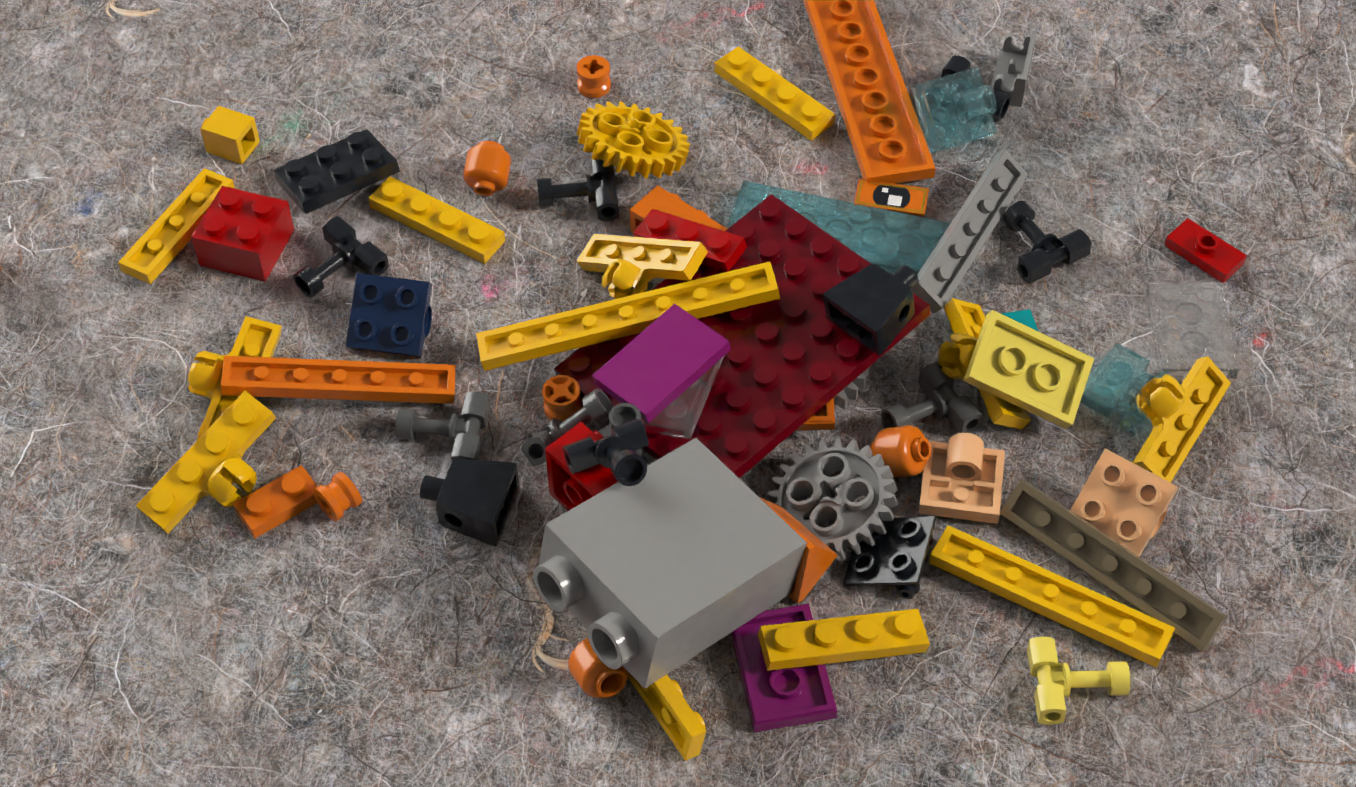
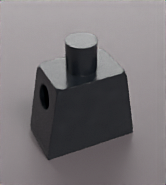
[823,264,919,356]
[420,459,519,546]

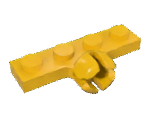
[576,234,708,299]
[938,298,1031,430]
[188,316,282,440]
[1132,356,1231,483]
[136,390,276,534]

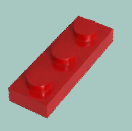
[633,208,747,272]

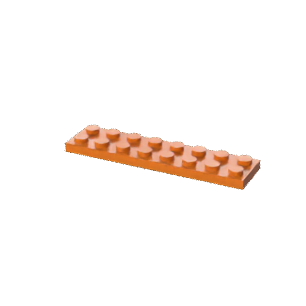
[803,0,936,184]

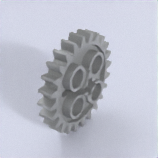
[768,438,898,560]

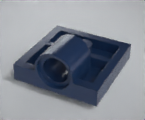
[346,273,432,357]

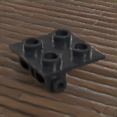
[843,516,936,599]

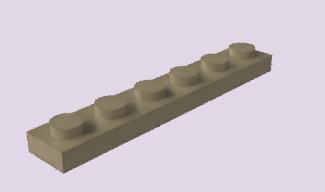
[1000,480,1228,651]

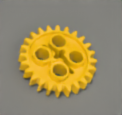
[576,101,690,179]

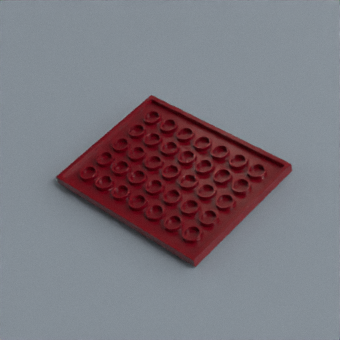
[554,194,931,478]

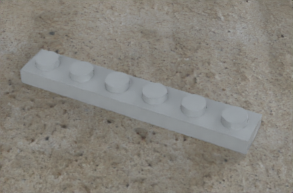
[911,149,1028,314]

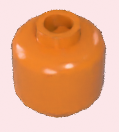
[463,141,511,196]
[871,425,931,478]
[568,638,630,698]

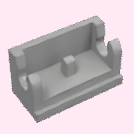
[989,32,1036,107]

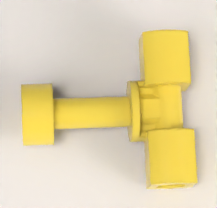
[1027,637,1130,725]

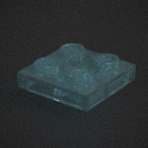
[911,67,997,153]

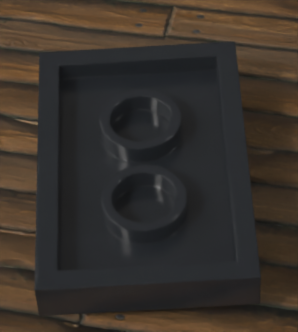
[274,129,400,214]

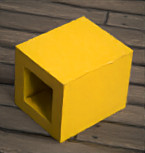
[200,106,260,165]

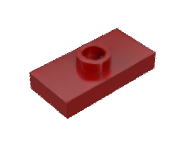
[1164,218,1247,284]

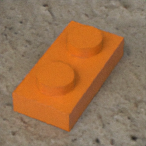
[233,465,318,539]

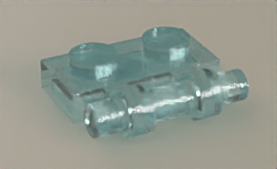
[1080,343,1169,431]

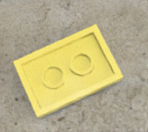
[963,310,1094,429]

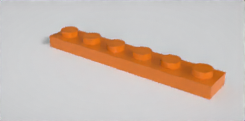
[221,356,456,404]

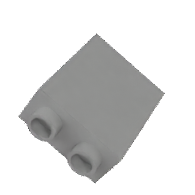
[533,438,807,689]

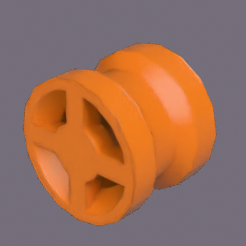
[576,55,611,98]
[542,375,582,421]
[313,471,363,522]

